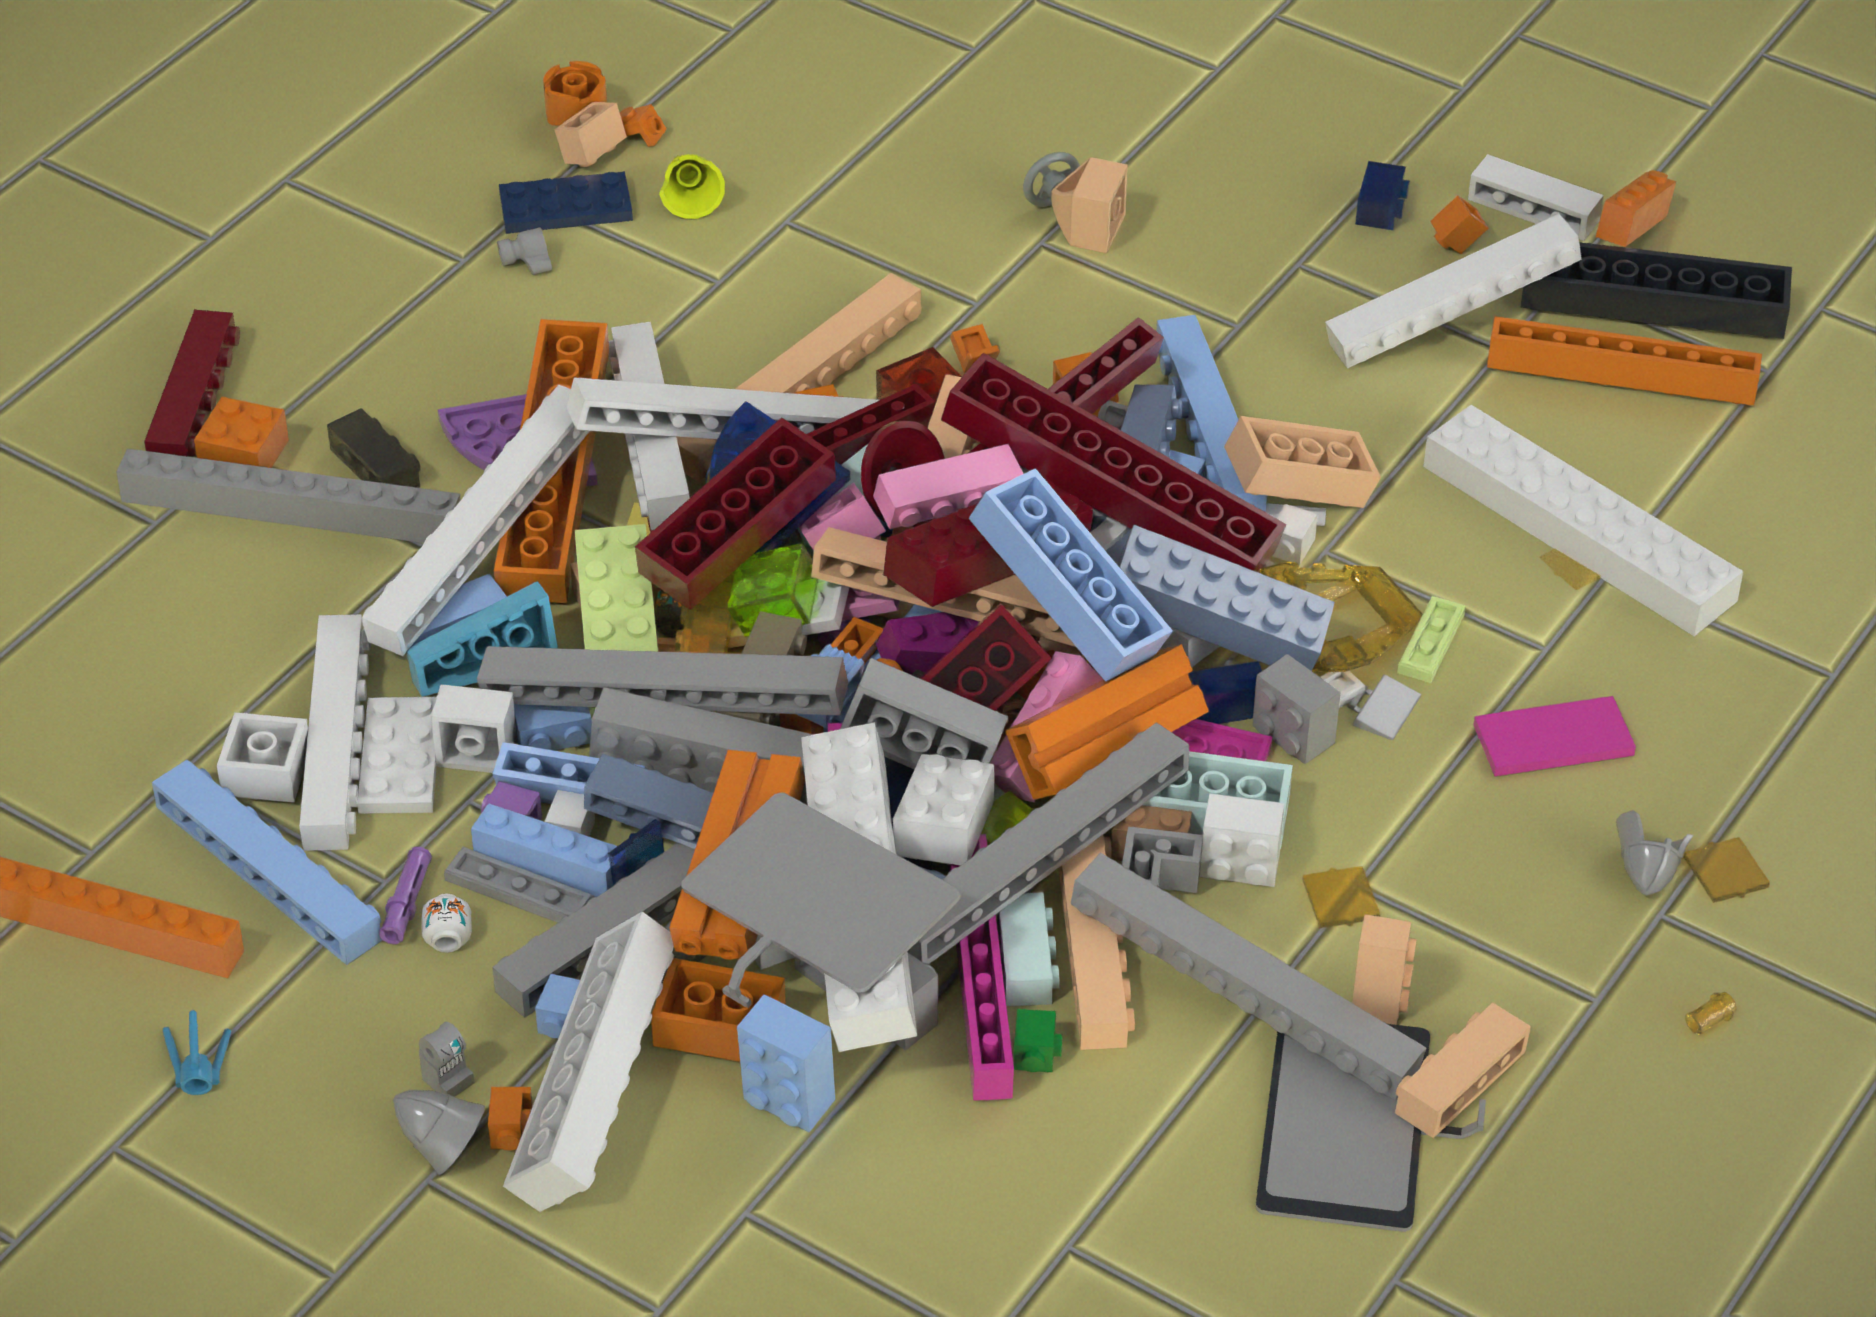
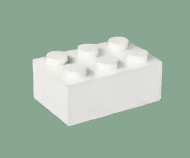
[893,754,994,865]

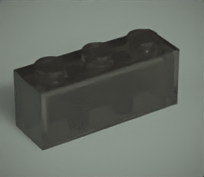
[327,408,421,488]

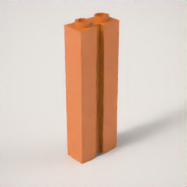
[1005,644,1209,799]
[669,749,805,960]

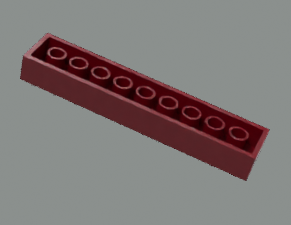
[941,353,1287,573]

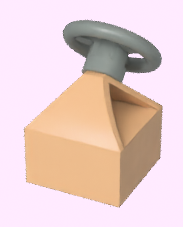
[1023,152,1128,253]

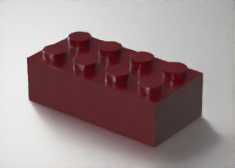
[919,603,1052,711]

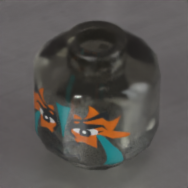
[654,590,700,637]

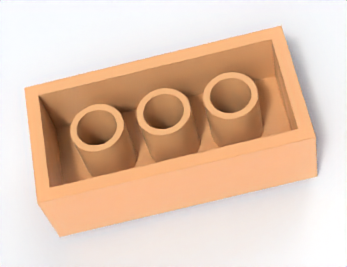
[1224,416,1381,508]

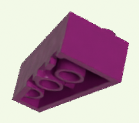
[876,612,1032,677]

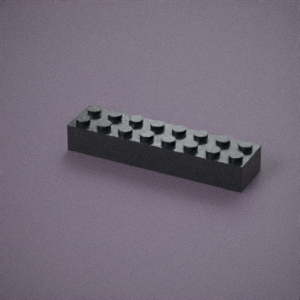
[1520,242,1792,339]

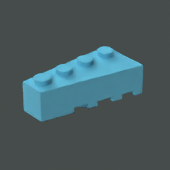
[406,581,558,697]

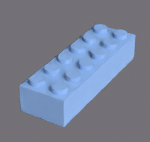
[969,469,1173,682]

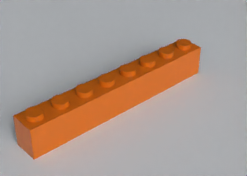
[1487,316,1762,406]
[0,857,244,979]

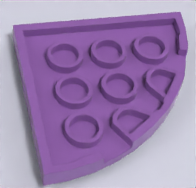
[438,394,598,486]

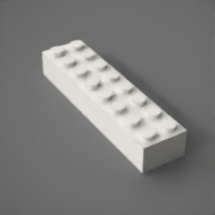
[503,912,674,1212]

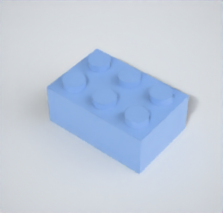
[737,994,835,1132]

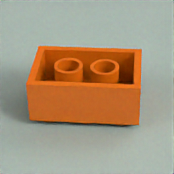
[651,958,786,1062]

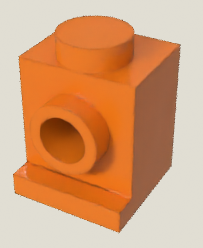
[488,1087,533,1151]

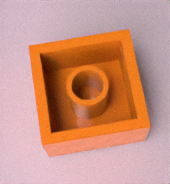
[194,397,289,468]

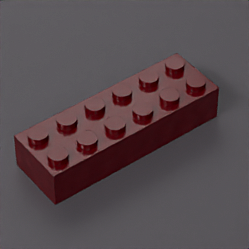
[635,418,836,610]
[883,478,1094,607]

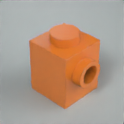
[1430,195,1489,254]

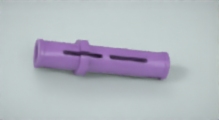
[379,847,432,944]

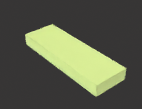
[1397,596,1466,683]

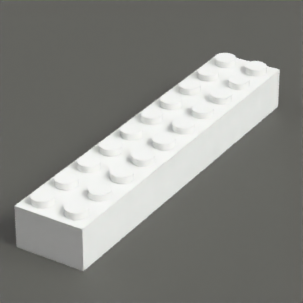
[1423,405,1743,636]
[801,722,917,1052]

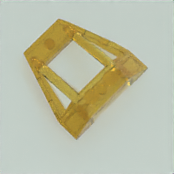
[1259,562,1423,672]

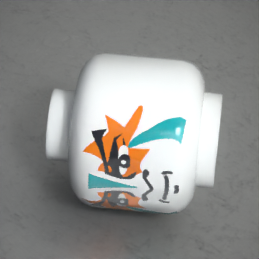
[422,894,472,953]

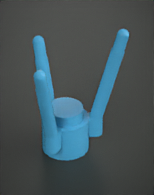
[163,1010,231,1095]

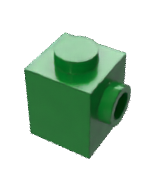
[1013,1009,1063,1072]

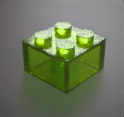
[727,543,818,637]

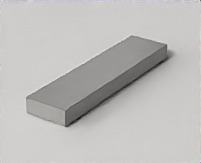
[444,847,594,923]

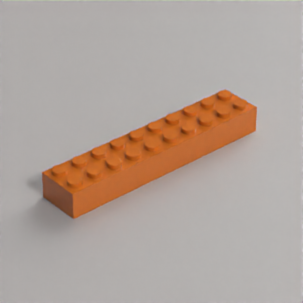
[494,319,609,603]

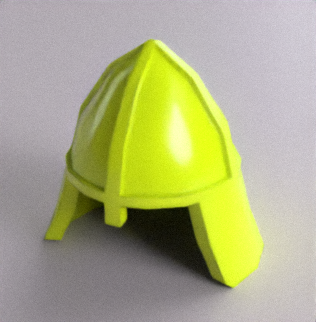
[659,154,725,219]

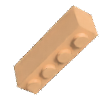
[1395,1002,1531,1138]

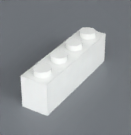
[1468,154,1604,241]

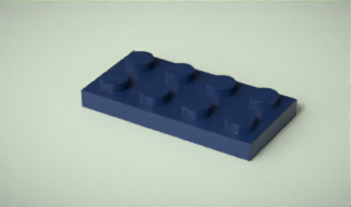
[499,171,633,234]

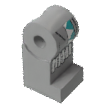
[419,1022,475,1097]

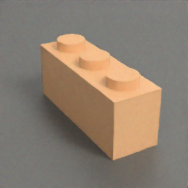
[1352,914,1417,1025]

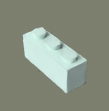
[997,892,1059,1006]

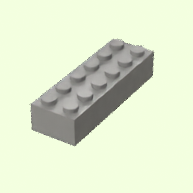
[589,687,813,805]

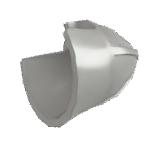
[1616,810,1694,896]
[393,1090,485,1176]

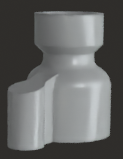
[497,227,552,275]

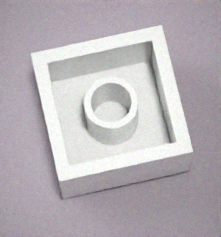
[431,685,518,773]
[217,712,308,802]
[1200,794,1284,887]

